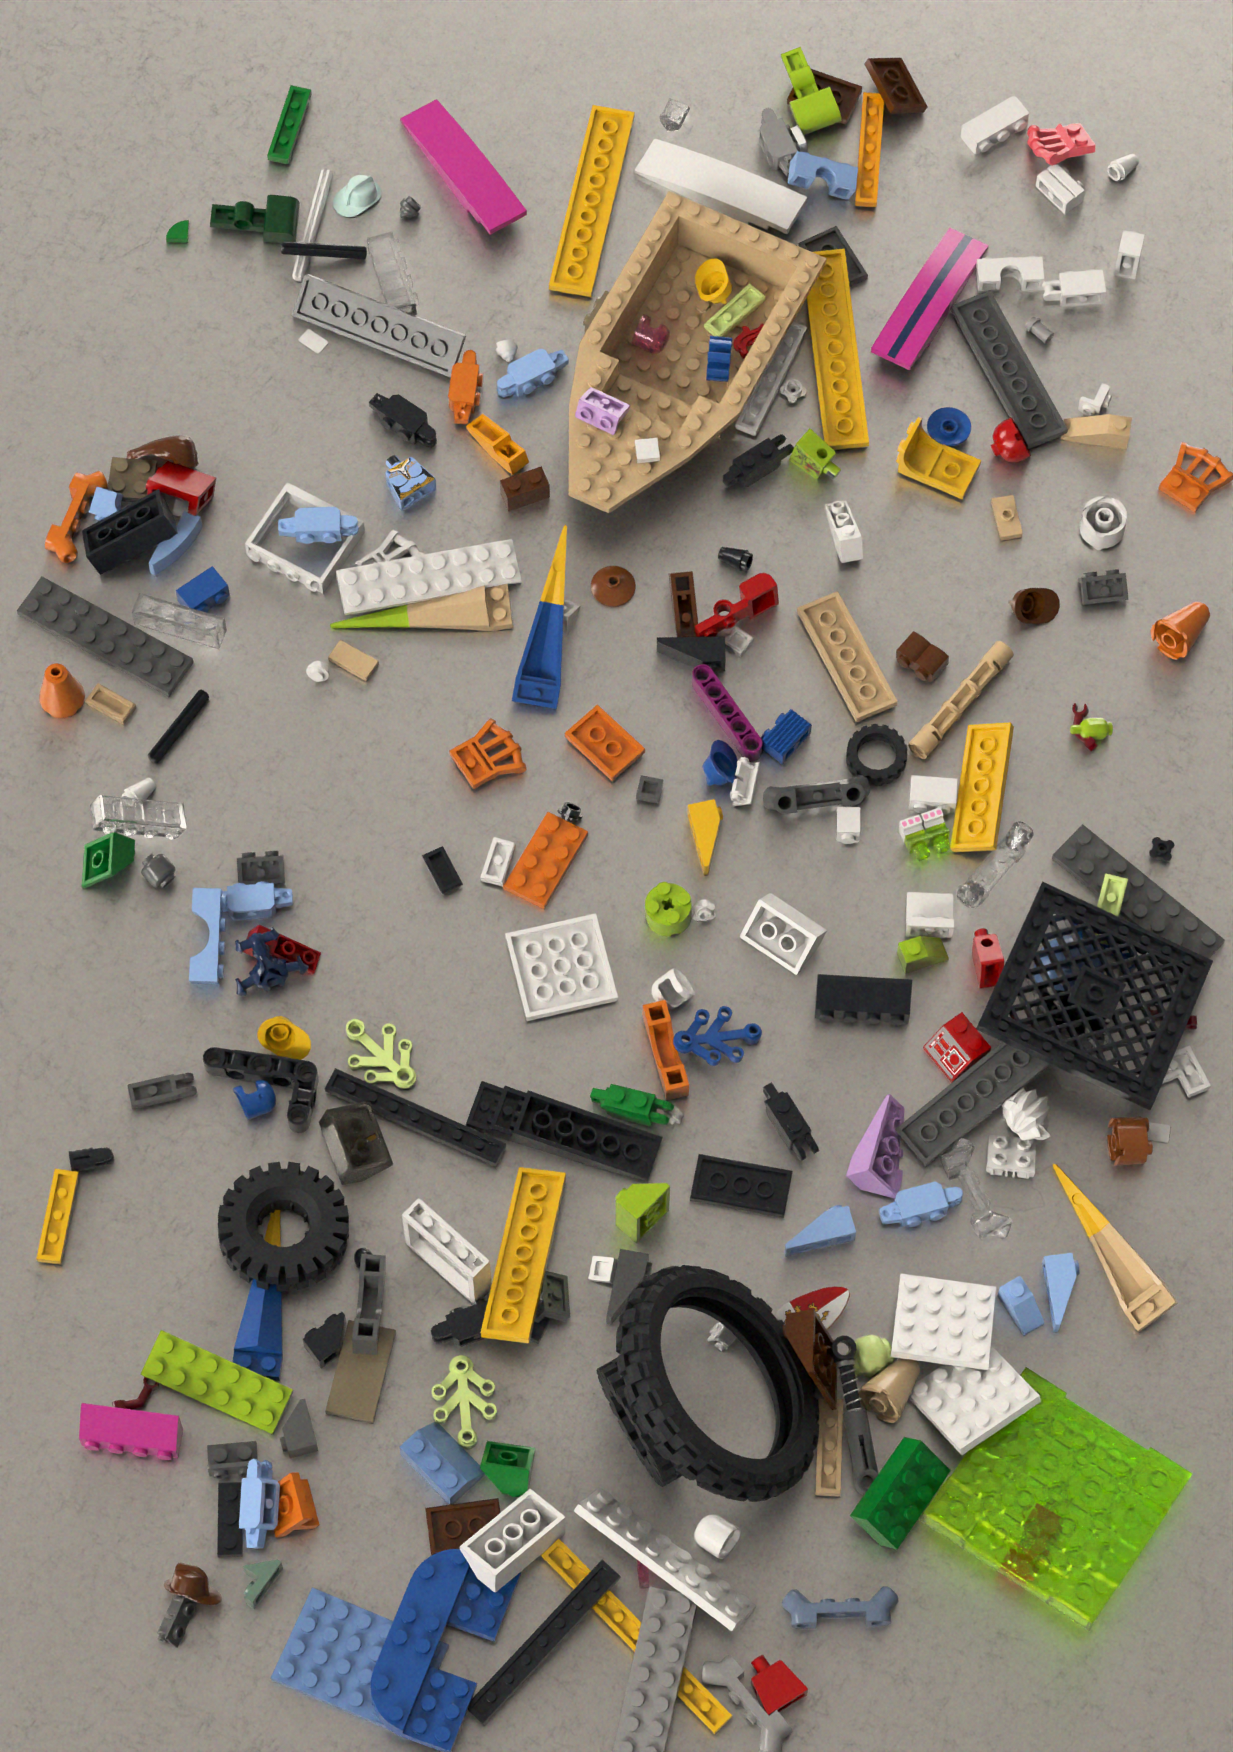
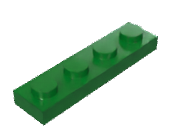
[267,85,312,164]

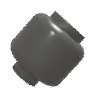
[141,854,176,888]

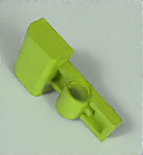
[781,47,842,135]

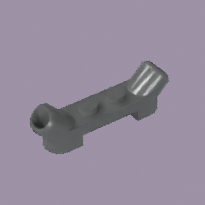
[763,775,870,814]

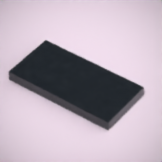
[690,1154,793,1218]

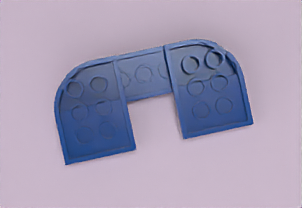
[371,1549,521,1752]

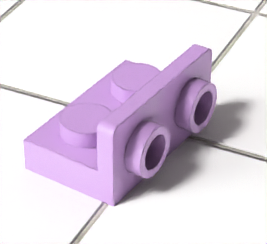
[575,387,630,435]

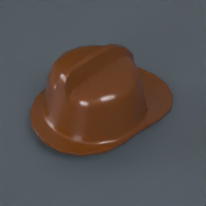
[1008,588,1060,624]
[164,1563,222,1605]

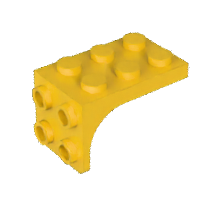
[896,417,981,500]

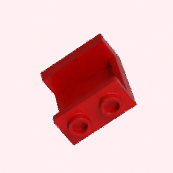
[146,461,216,516]

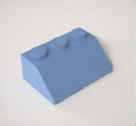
[399,1422,485,1505]

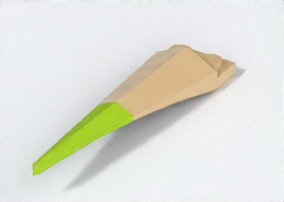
[330,584,513,631]

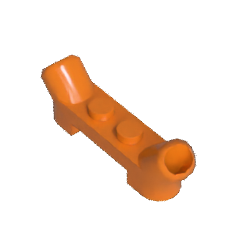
[45,471,108,563]

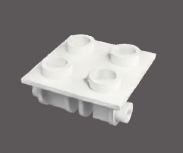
[986,1135,1036,1179]

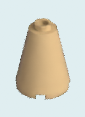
[858,1358,921,1423]

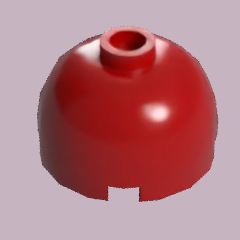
[991,418,1031,463]

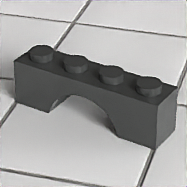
[352,1254,386,1355]

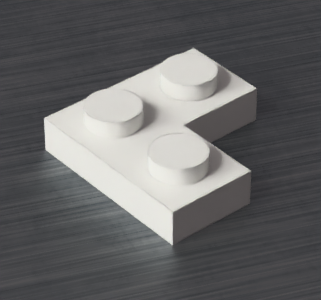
[1162,1045,1211,1098]

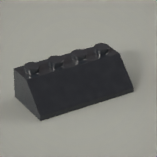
[82,489,178,575]
[815,974,912,1025]

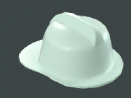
[333,175,381,217]

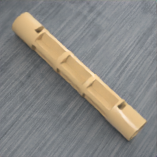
[908,641,1014,759]

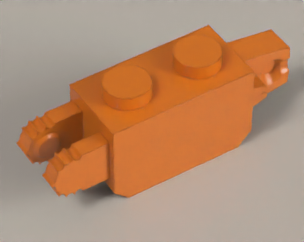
[448,349,483,424]

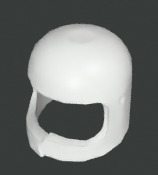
[651,968,695,1010]
[694,1514,742,1559]

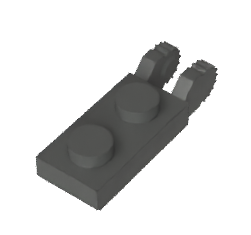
[127,1073,197,1109]

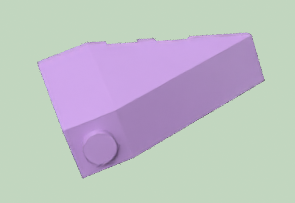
[846,1094,904,1198]

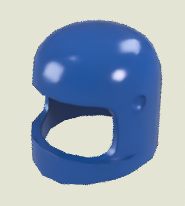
[233,1080,276,1120]

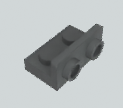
[1078,569,1129,605]
[237,851,285,885]
[534,1271,570,1323]
[207,1441,258,1479]

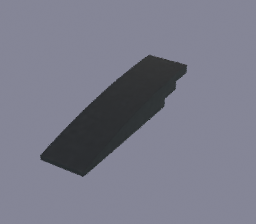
[466,1081,663,1181]

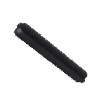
[281,241,367,259]
[148,689,209,764]

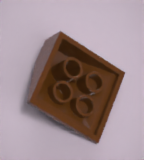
[783,1309,838,1410]

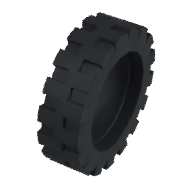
[846,724,908,786]

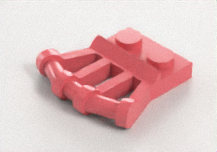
[1027,123,1095,165]

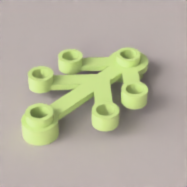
[346,1019,416,1089]
[432,1355,497,1449]

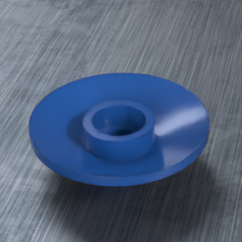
[927,407,971,446]

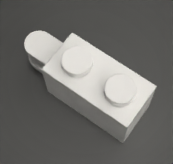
[1042,269,1106,307]

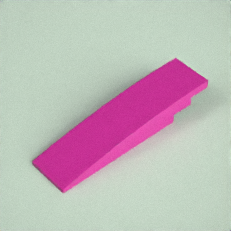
[400,99,527,235]

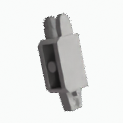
[759,108,800,178]

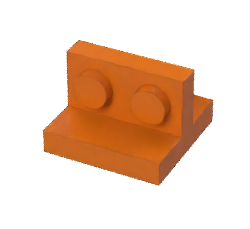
[274,1472,320,1538]

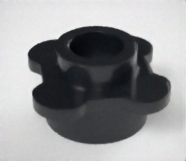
[557,802,582,822]
[1149,837,1175,861]

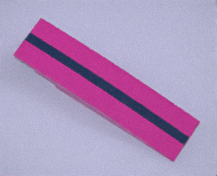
[871,228,988,370]

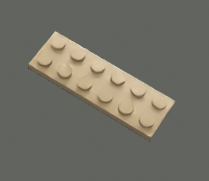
[797,591,898,722]

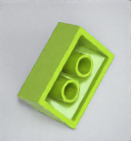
[615,1183,670,1244]

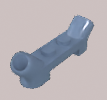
[782,1586,899,1629]

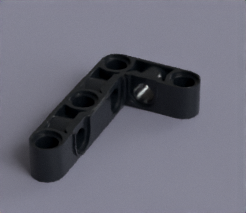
[203,1047,318,1133]

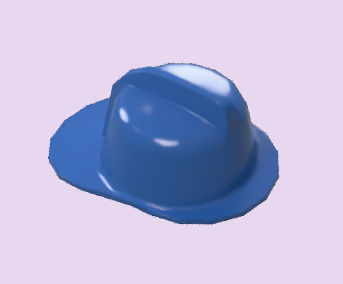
[702,740,738,786]

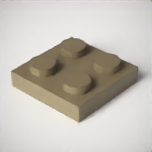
[107,457,157,502]

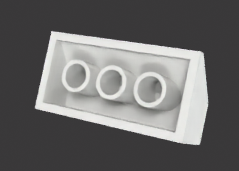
[460,1489,565,1593]

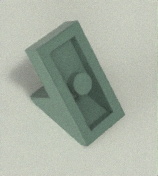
[243,1560,283,1609]

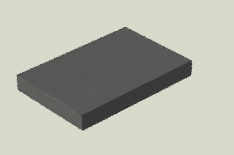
[798,226,868,287]

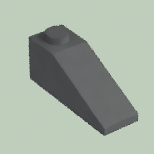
[606,1249,652,1325]

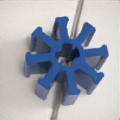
[706,336,732,382]

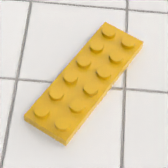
[950,722,1014,852]

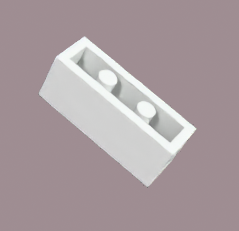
[960,95,1029,155]

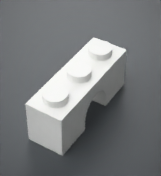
[975,256,1045,293]

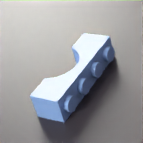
[189,888,227,984]

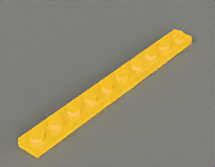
[541,1538,733,1735]

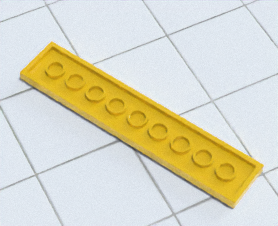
[549,105,635,297]
[806,249,869,450]

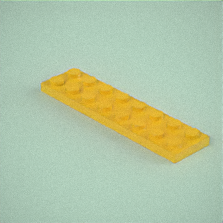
[481,1167,566,1343]

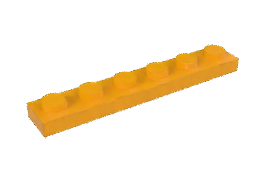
[855,92,884,207]

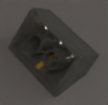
[319,1101,393,1185]

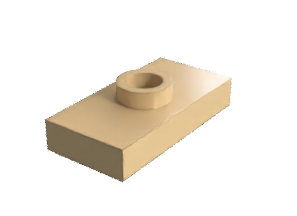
[991,495,1023,541]

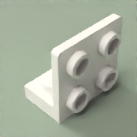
[906,892,954,938]

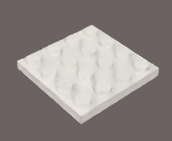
[505,913,618,1021]
[891,1274,996,1370]
[909,1346,1041,1455]

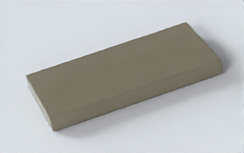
[325,1320,396,1423]

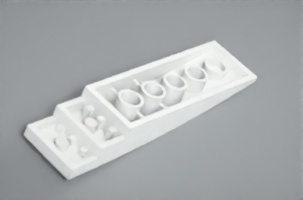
[634,139,807,234]

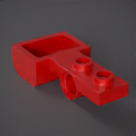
[695,573,779,637]

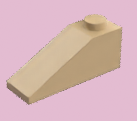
[1061,414,1132,450]

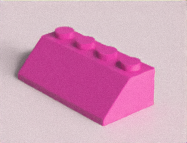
[79,1403,183,1460]

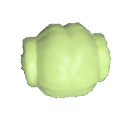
[846,1334,895,1378]

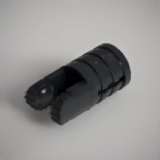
[69,1147,114,1171]

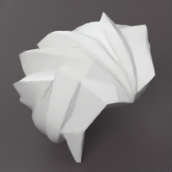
[1002,1087,1051,1141]

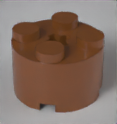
[1107,1116,1153,1166]

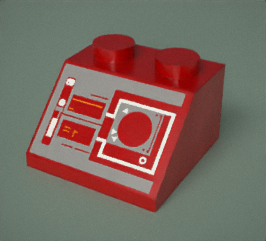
[923,1012,991,1083]

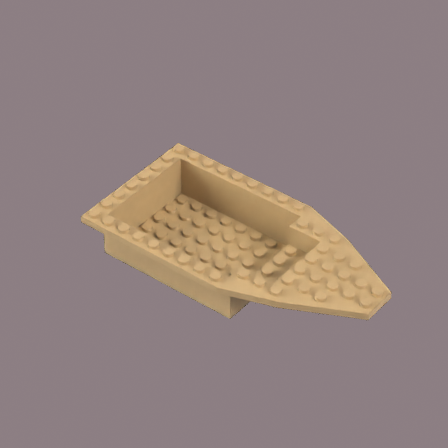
[569,191,827,513]

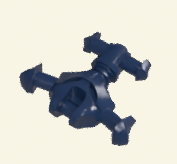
[235,927,309,996]

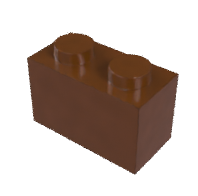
[500,466,550,512]

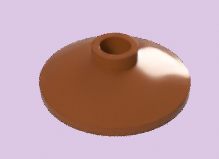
[591,566,636,607]

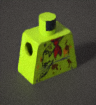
[789,428,841,480]

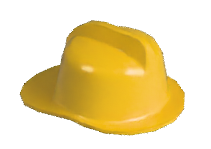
[695,259,732,305]
[257,1016,311,1060]

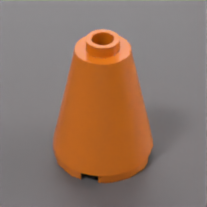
[1150,602,1210,659]
[39,663,85,718]

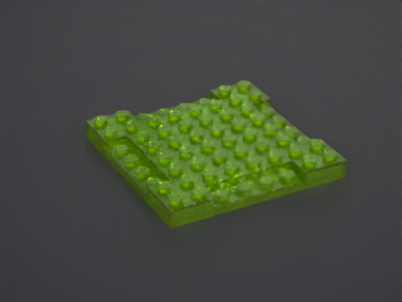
[921,1367,1193,1631]

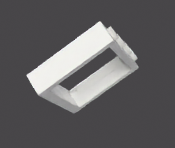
[245,482,365,594]
[402,1198,492,1303]

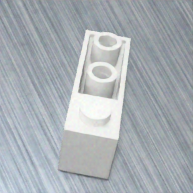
[825,501,863,563]

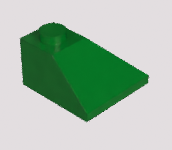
[81,832,135,888]
[480,1441,535,1497]

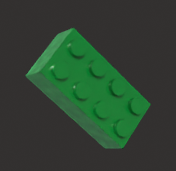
[850,1437,951,1549]

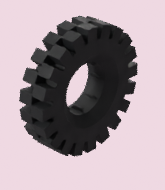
[218,1162,349,1292]

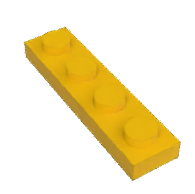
[36,1169,79,1265]

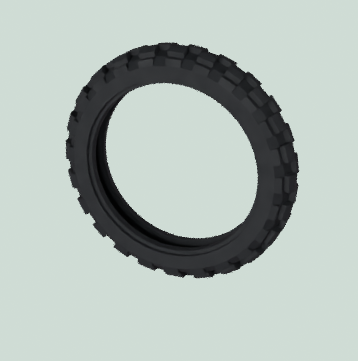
[616,1265,820,1502]

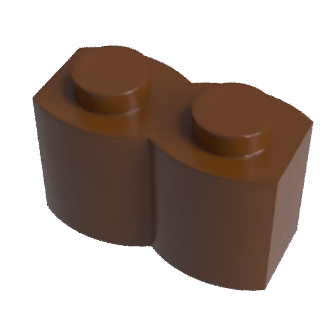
[896,631,949,683]

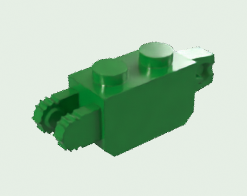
[590,1084,674,1126]

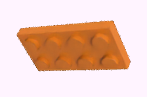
[503,812,588,909]

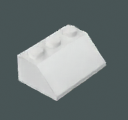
[739,893,827,975]

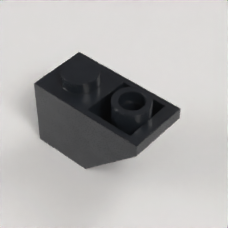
[303,1312,346,1369]

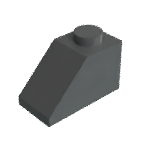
[280,1398,318,1458]

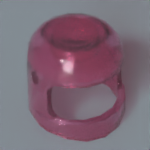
[632,314,670,354]

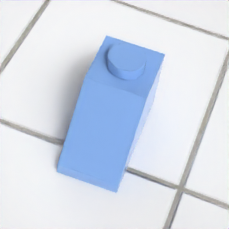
[997,1276,1044,1336]

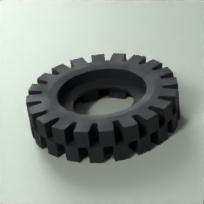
[596,1357,682,1487]

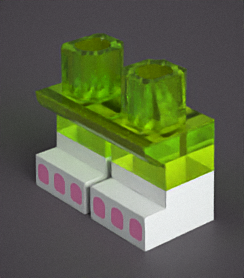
[898,807,950,861]

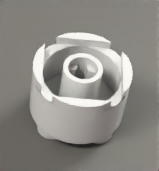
[1080,496,1127,550]

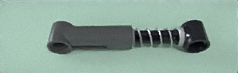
[829,1335,878,1496]

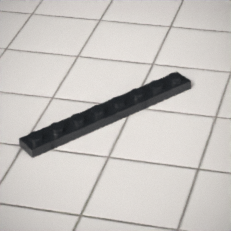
[325,1068,506,1167]
[468,1559,621,1725]

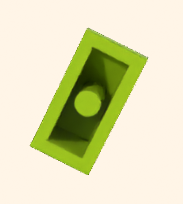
[897,936,949,974]

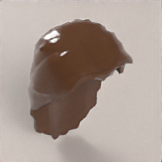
[127,435,199,468]

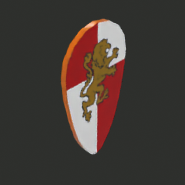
[775,1286,850,1330]

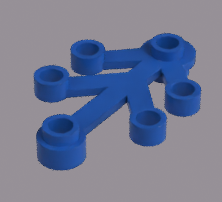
[673,1006,762,1066]

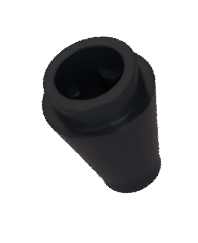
[718,546,753,571]

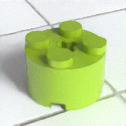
[645,882,692,937]

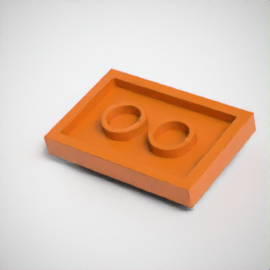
[565,704,645,781]

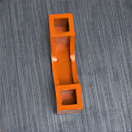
[642,1000,689,1101]

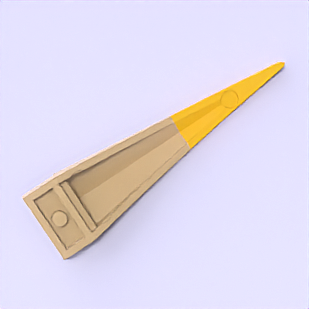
[1053,1164,1178,1332]

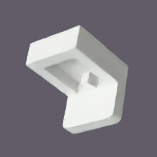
[1078,383,1112,416]

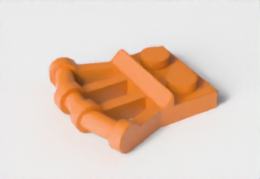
[1158,442,1233,512]
[449,718,527,789]

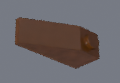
[668,571,698,637]

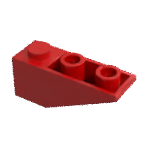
[243,925,321,974]

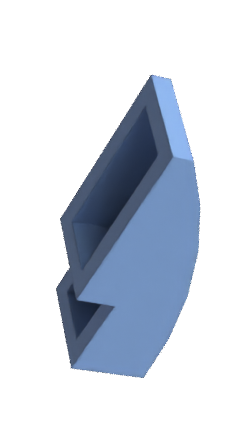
[149,511,202,575]

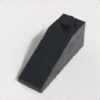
[657,637,726,673]

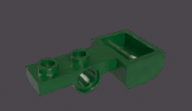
[210,195,300,243]

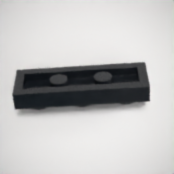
[217,1482,243,1557]

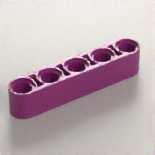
[692,664,762,762]

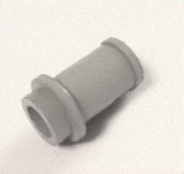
[1025,317,1054,344]

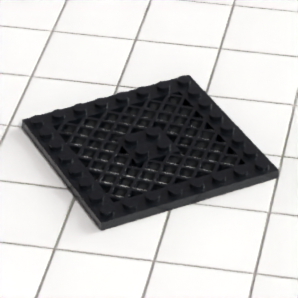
[976,881,1213,1110]

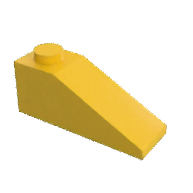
[687,799,723,876]

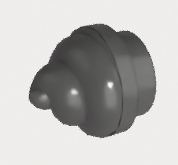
[400,196,422,219]

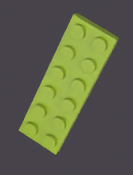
[140,1330,294,1435]

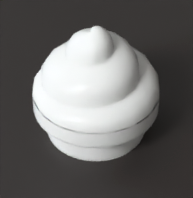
[496,339,518,363]

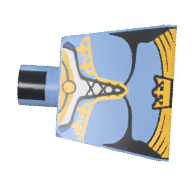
[385,455,436,511]

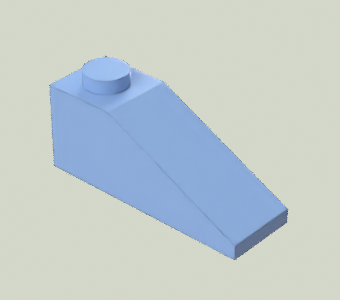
[784,1205,856,1257]
[1042,1253,1080,1332]

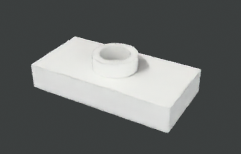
[480,837,516,887]

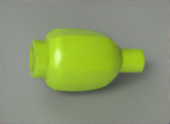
[1070,718,1113,740]

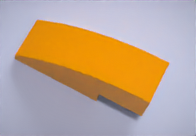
[466,414,529,475]

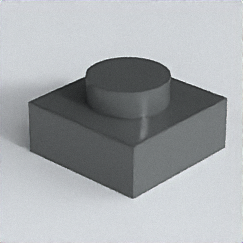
[636,775,663,804]

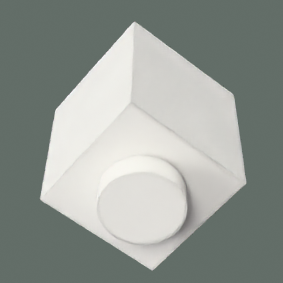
[836,807,860,844]

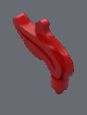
[733,323,764,359]

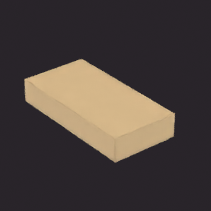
[328,640,379,682]
[85,683,136,725]

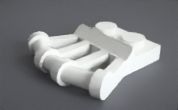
[355,529,424,567]

